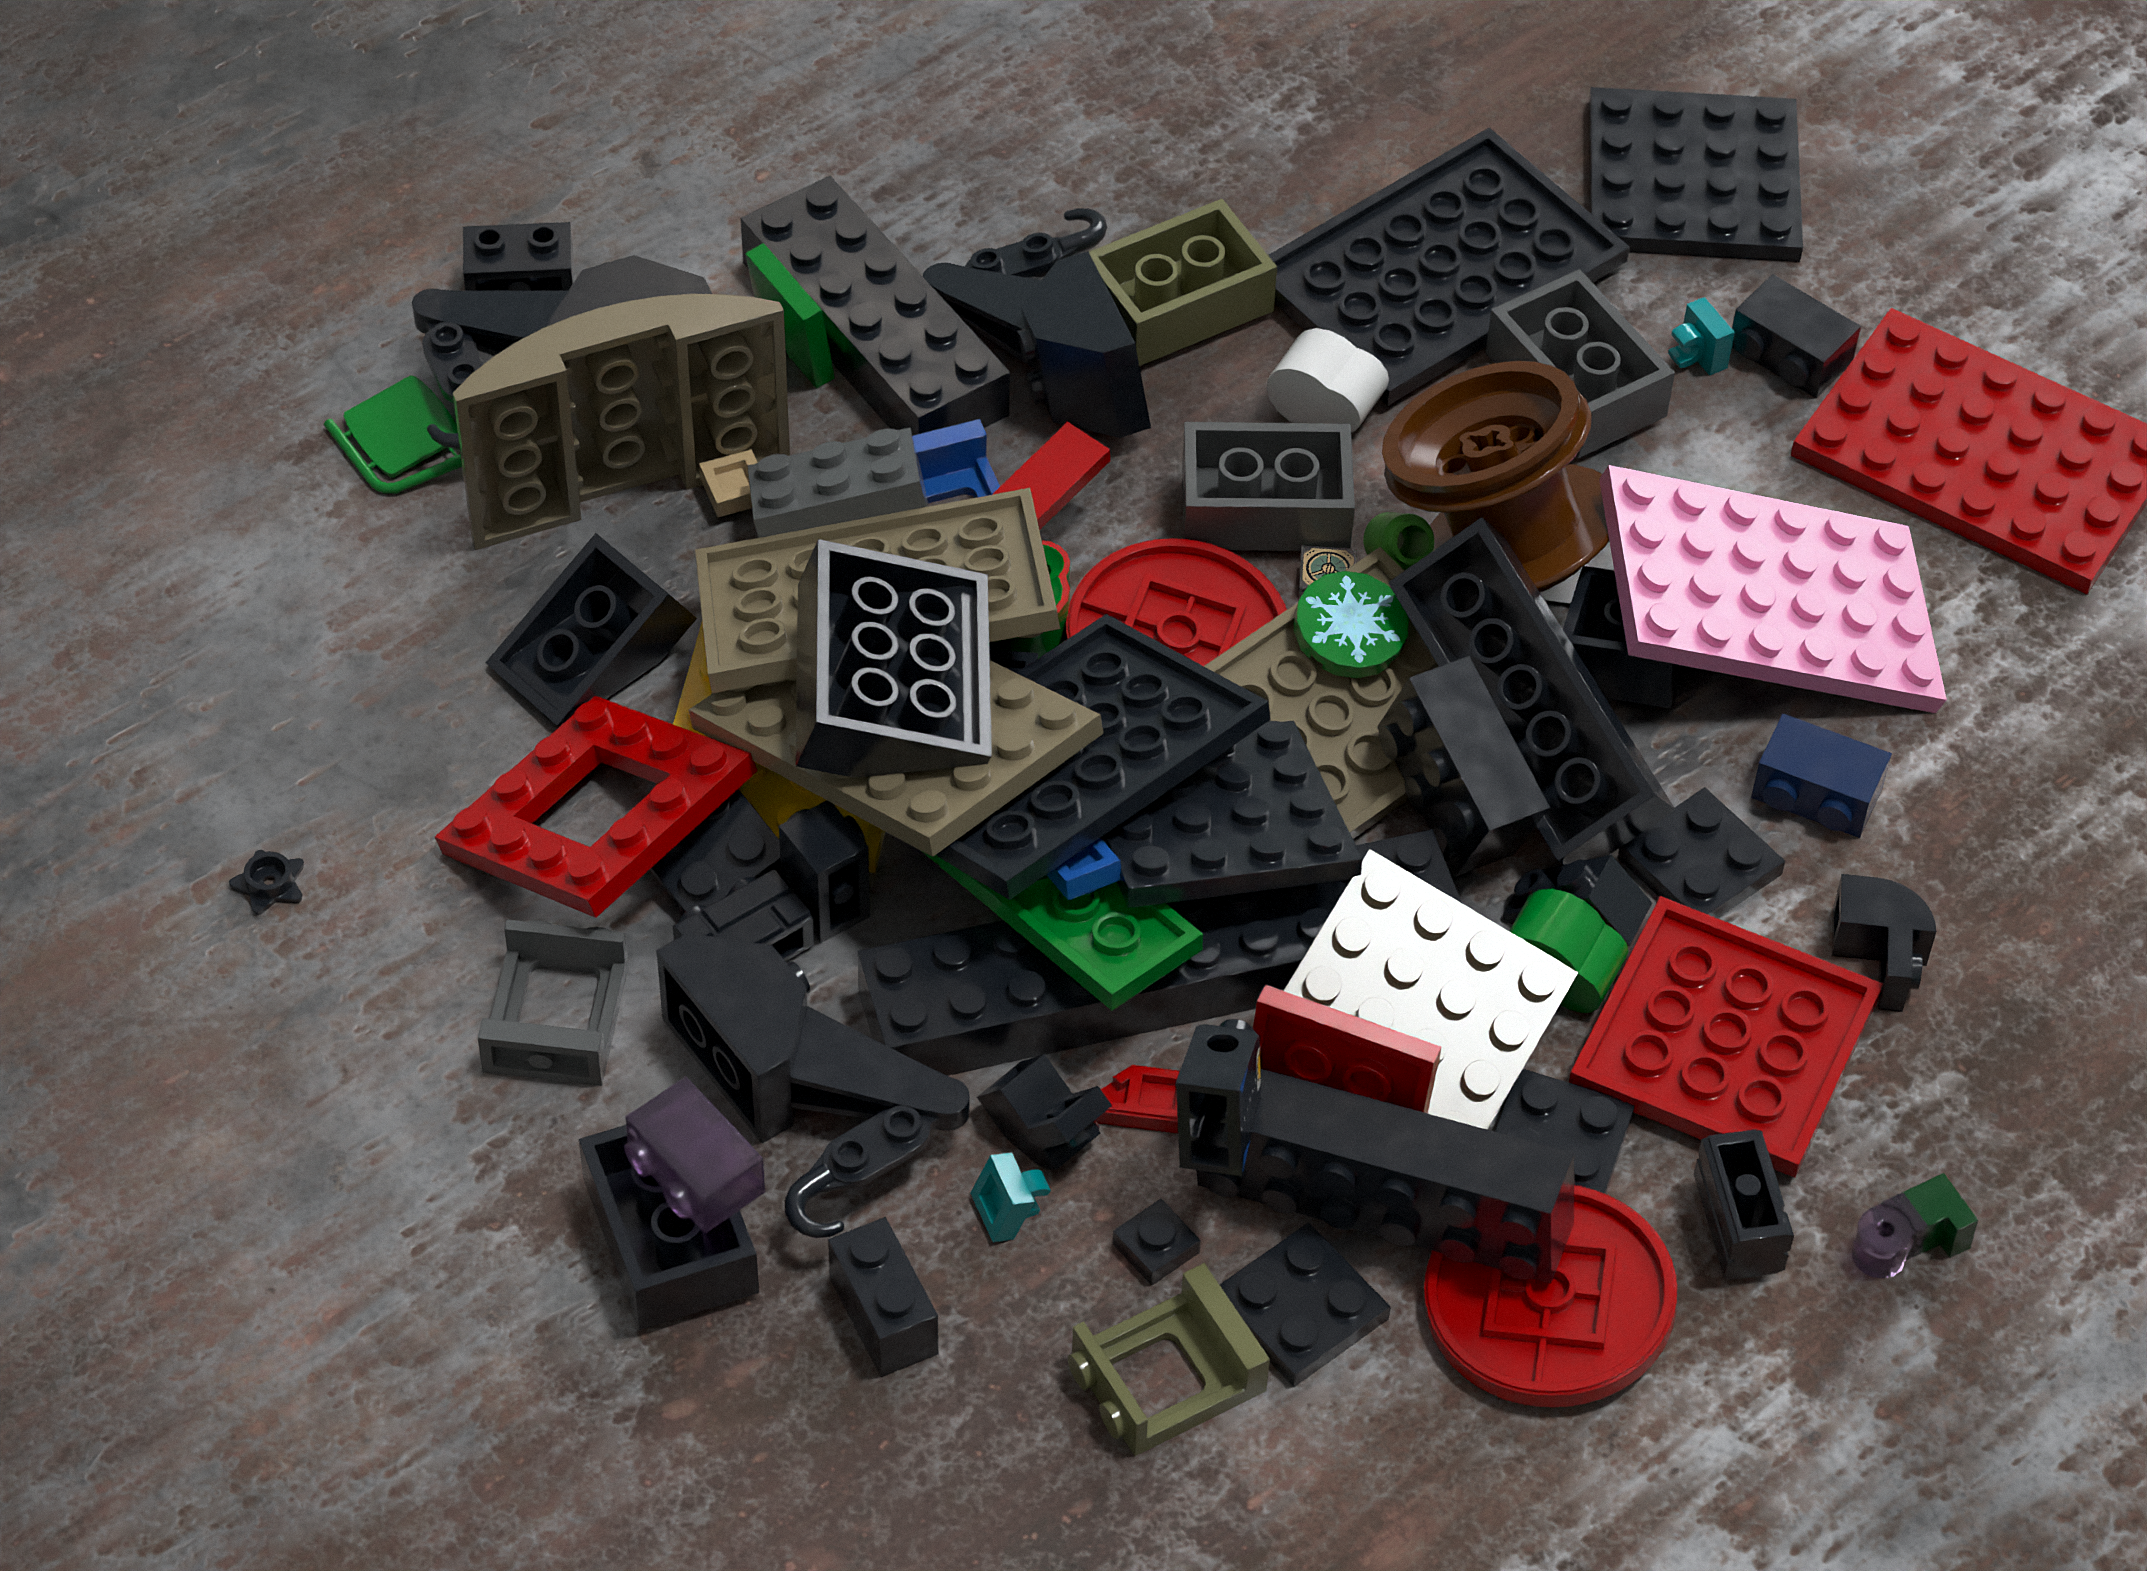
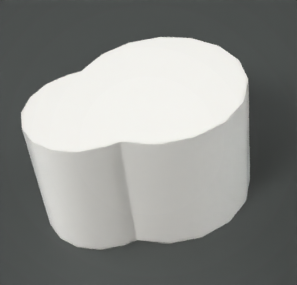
[1266,328,1389,432]

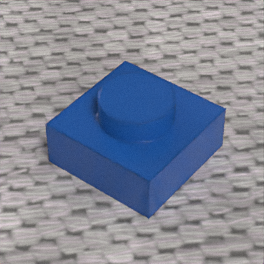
[1047,838,1121,900]

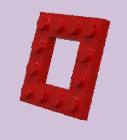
[435,696,758,918]

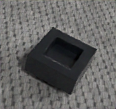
[1112,1198,1201,1286]

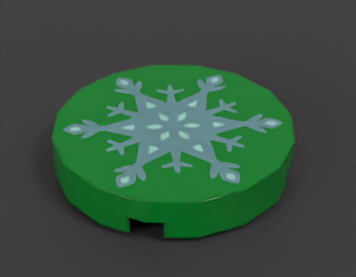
[1293,571,1409,678]

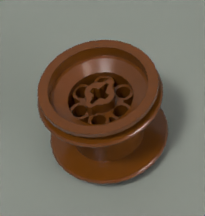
[1382,361,1609,592]

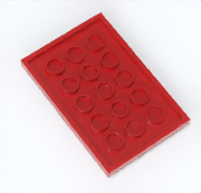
[1790,308,2147,595]

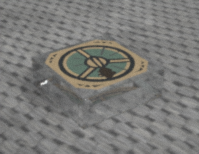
[1298,545,1357,601]

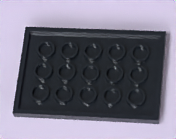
[1268,128,1630,405]
[936,614,1271,900]

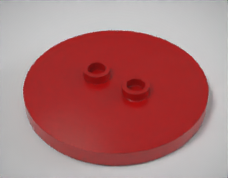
[1065,538,1287,666]
[1424,1185,1677,1407]

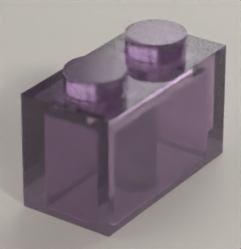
[624,1076,765,1233]

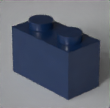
[1751,713,1892,838]

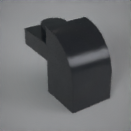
[1832,874,1937,1012]
[976,1054,1112,1170]

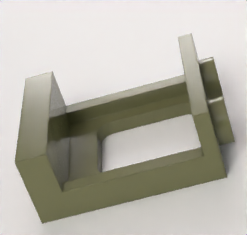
[1067,1263,1270,1456]

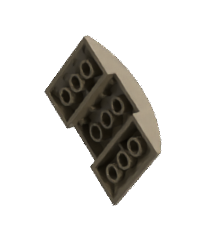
[453,294,790,550]

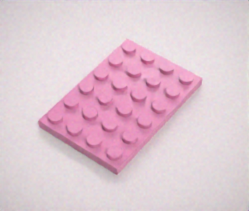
[1599,465,1947,713]

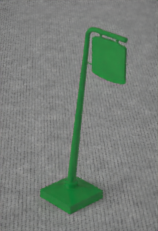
[324,243,835,494]

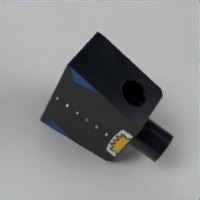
[1176,1019,1261,1176]

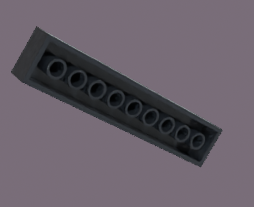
[857,829,1462,1076]

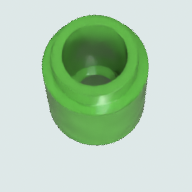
[1363,512,1434,570]

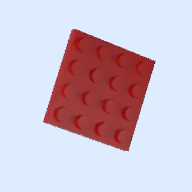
[1569,896,1883,1178]

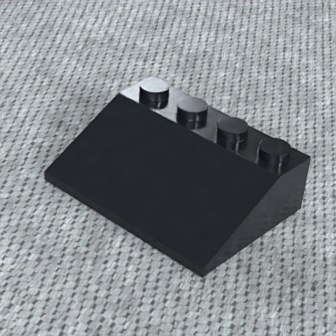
[796,539,992,778]

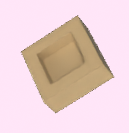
[699,449,758,517]

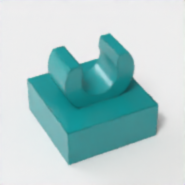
[1668,297,1735,376]
[970,1153,1051,1242]

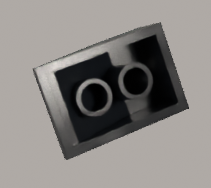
[485,533,697,727]

